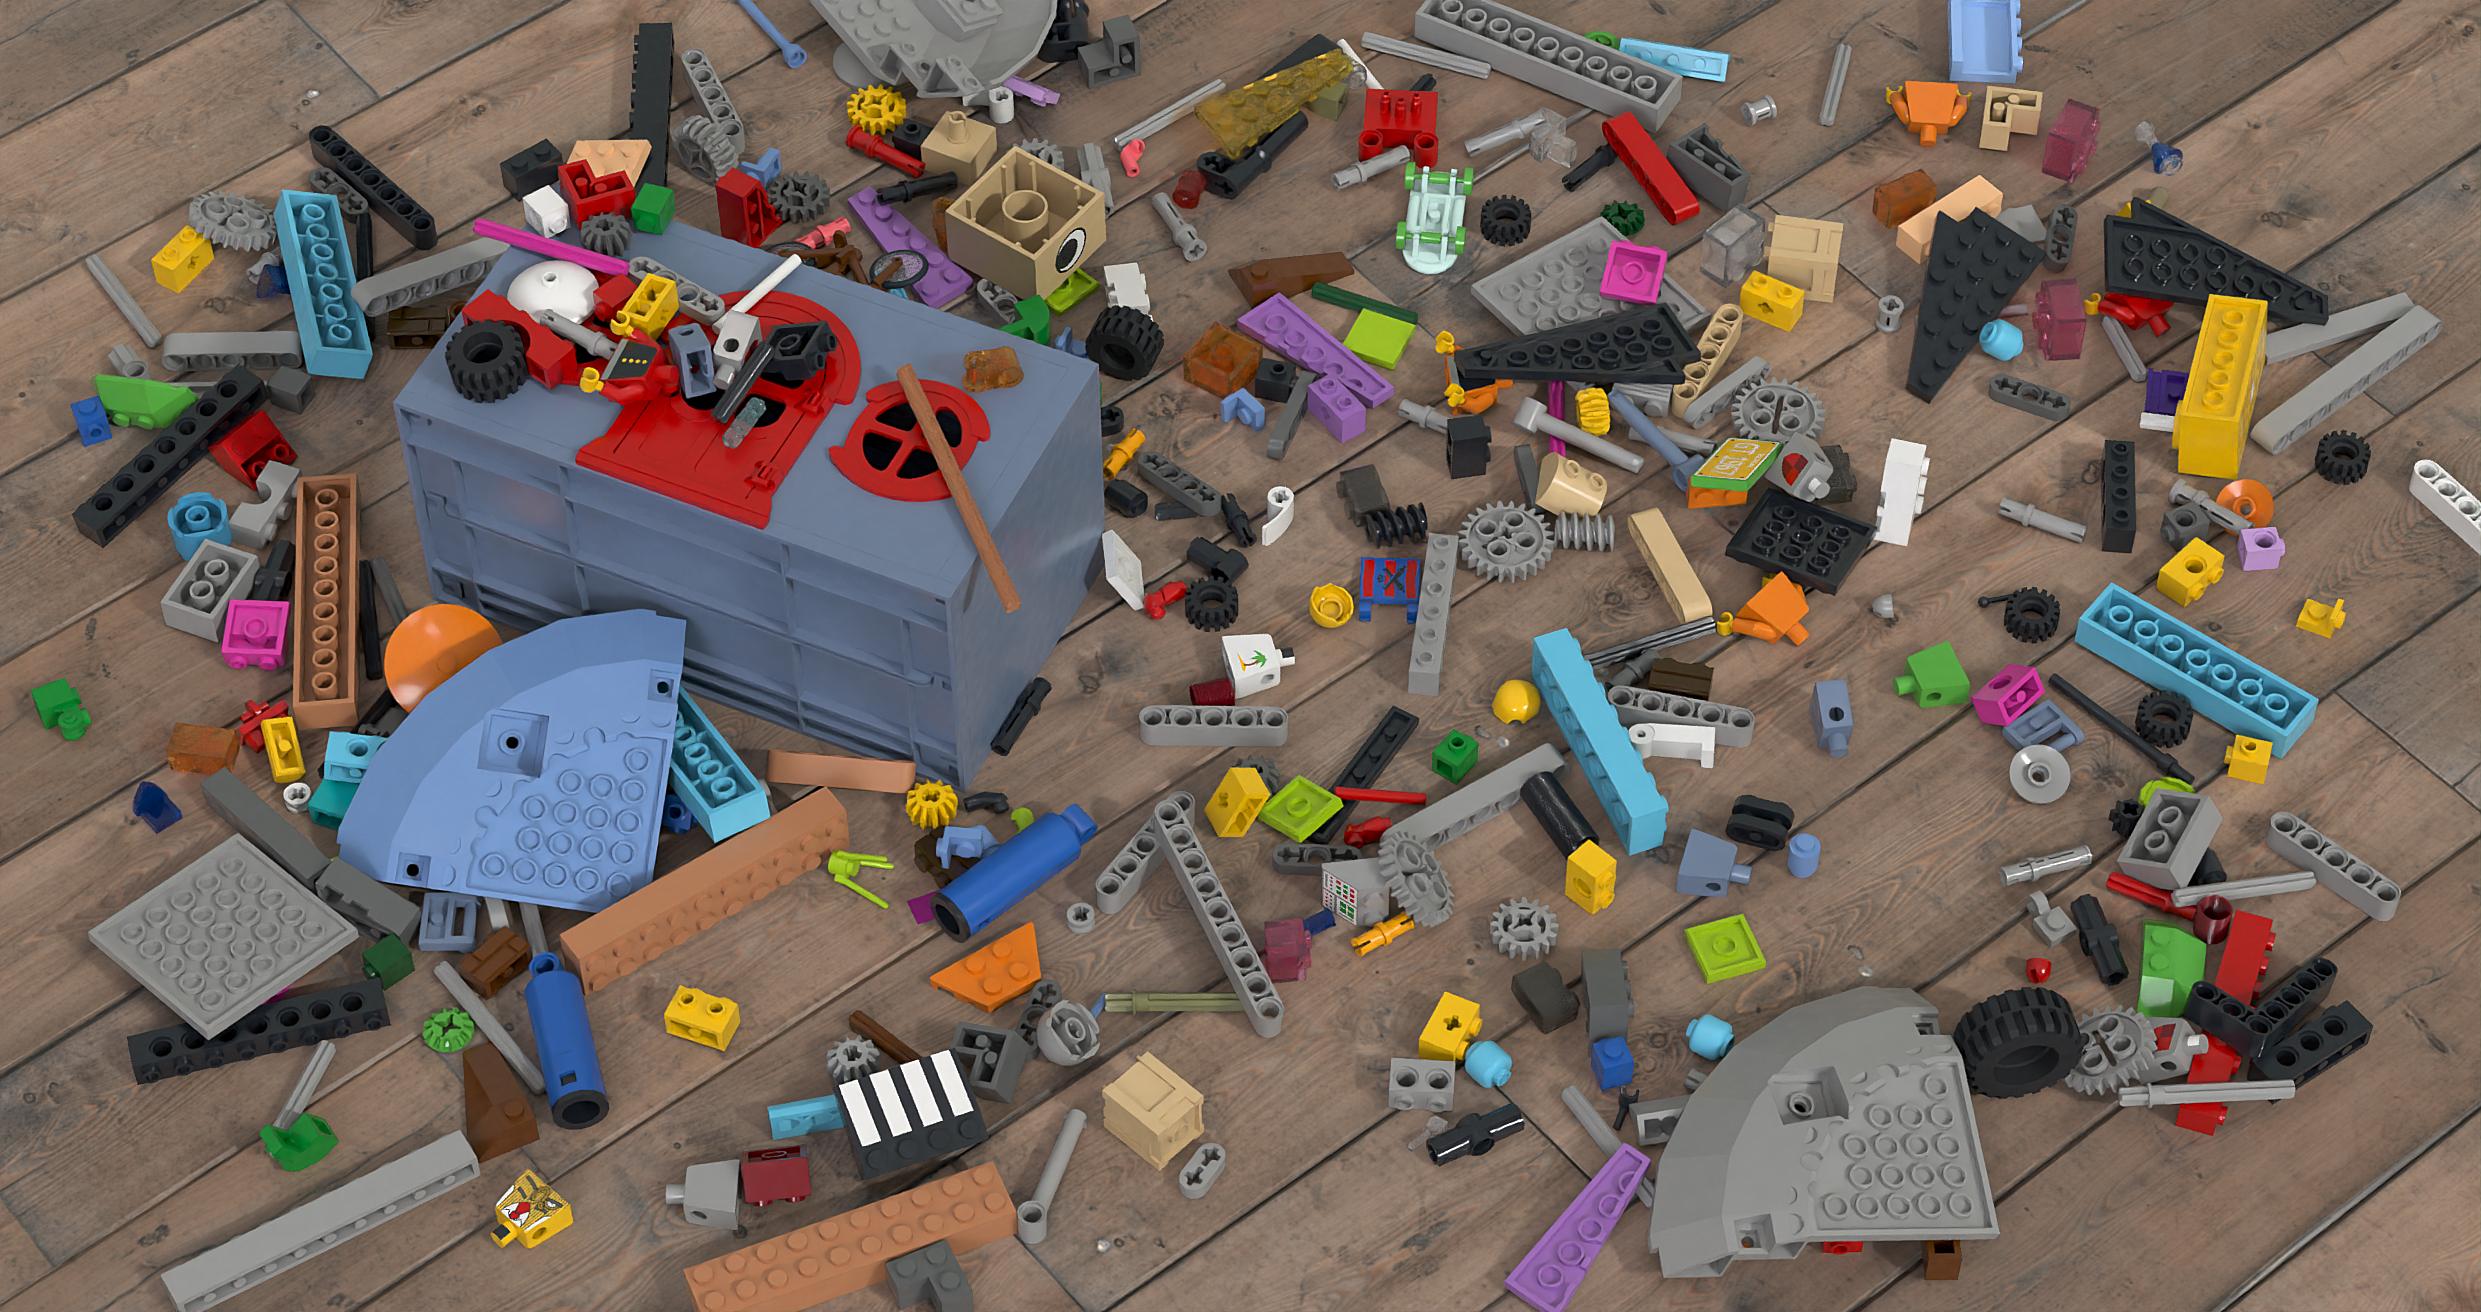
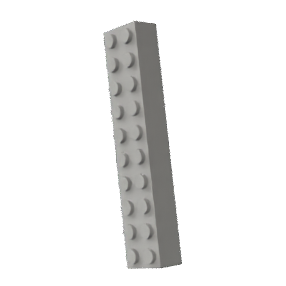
[1415,0,1683,133]

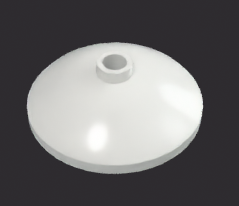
[507,260,599,332]

